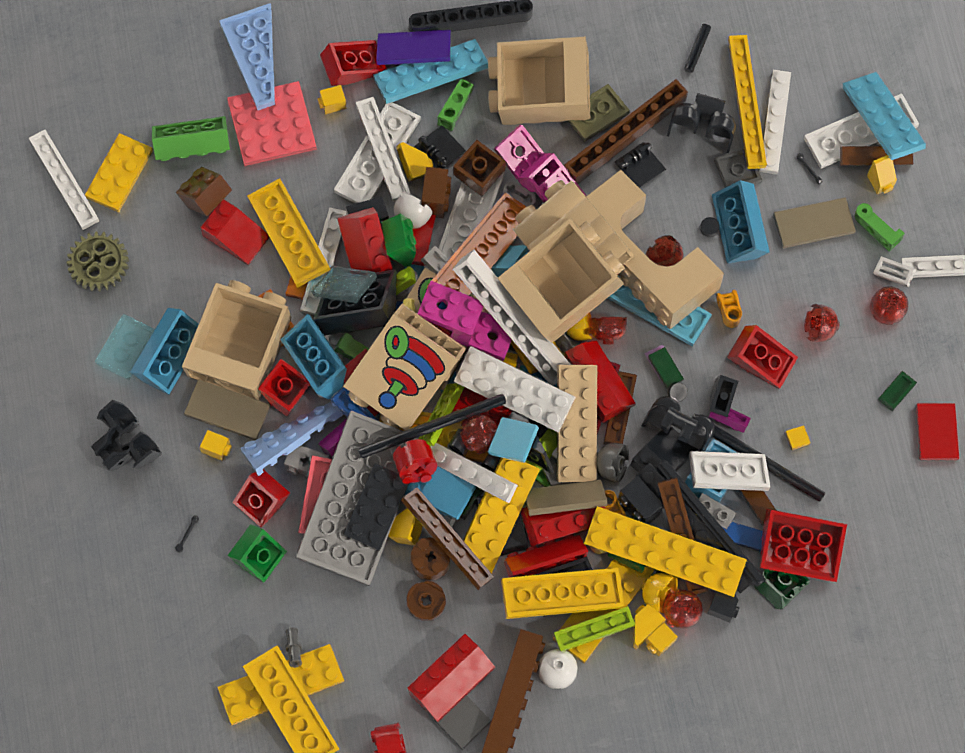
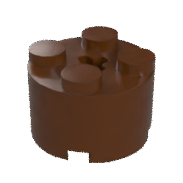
[411,537,450,581]

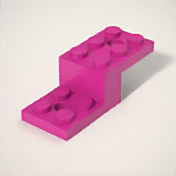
[494,125,586,203]
[417,281,512,361]

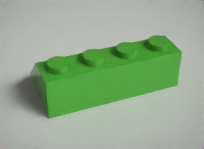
[152,116,230,161]

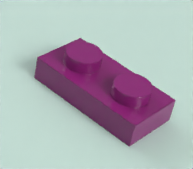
[709,408,751,433]

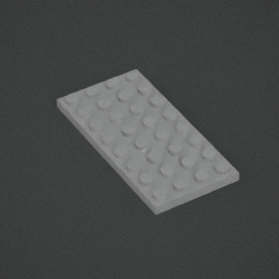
[295,411,419,586]

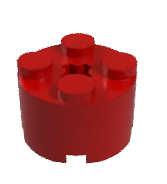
[393,439,437,484]
[371,722,406,753]

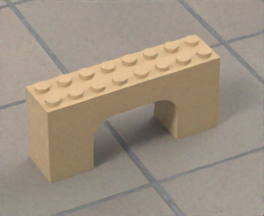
[586,170,724,329]

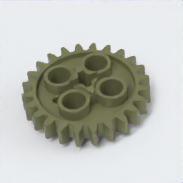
[66,231,129,292]

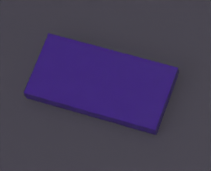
[377,30,451,65]

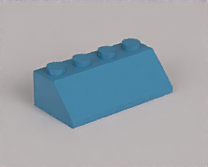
[712,180,770,263]
[130,308,199,394]
[280,314,347,400]

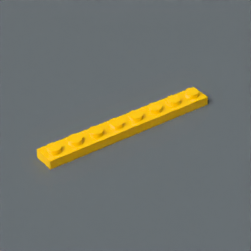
[728,35,767,169]

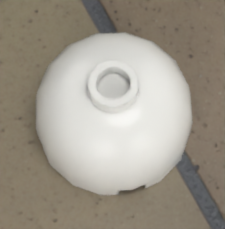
[394,193,432,229]
[538,648,578,689]

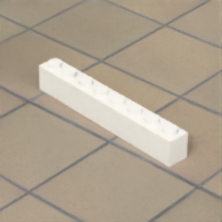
[453,250,571,386]

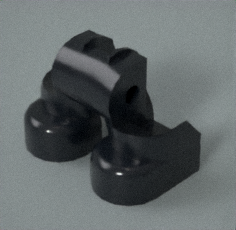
[667,93,736,154]
[641,396,715,452]
[91,400,162,471]

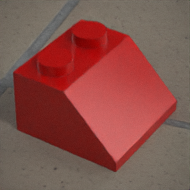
[258,359,311,416]
[232,469,290,527]

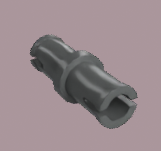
[285,627,302,668]

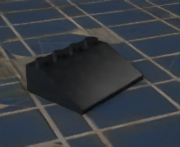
[313,269,397,336]

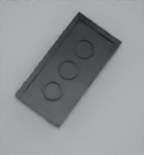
[343,463,408,551]

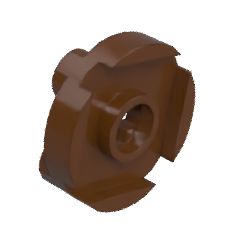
[407,581,446,621]

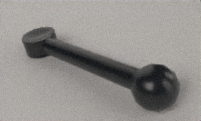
[797,153,823,185]
[175,515,199,553]

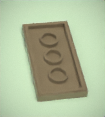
[773,197,856,248]
[184,379,271,440]
[526,480,607,516]

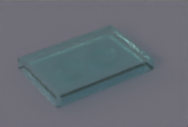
[311,266,377,303]
[95,313,155,380]

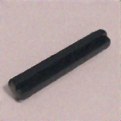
[684,23,711,73]

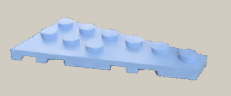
[219,3,275,110]
[240,401,343,476]

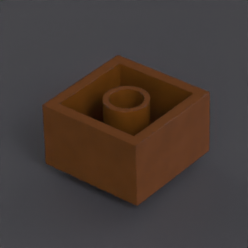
[453,140,506,197]
[176,166,232,216]
[421,167,452,219]

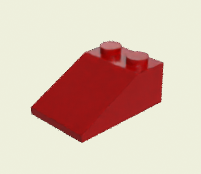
[320,40,387,86]
[201,199,270,265]
[727,325,798,389]

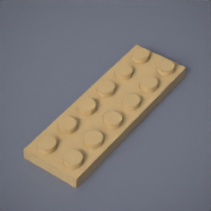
[557,365,597,482]

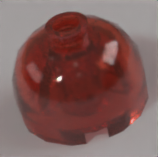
[645,235,684,267]
[870,286,909,325]
[804,304,840,342]
[589,317,627,345]
[460,414,498,455]
[662,589,703,629]

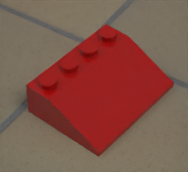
[760,509,847,582]

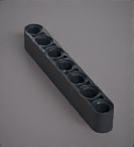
[409,0,533,32]

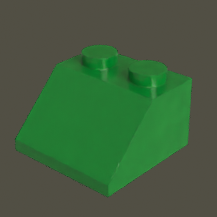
[382,213,416,268]
[227,524,287,583]

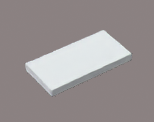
[689,451,770,491]

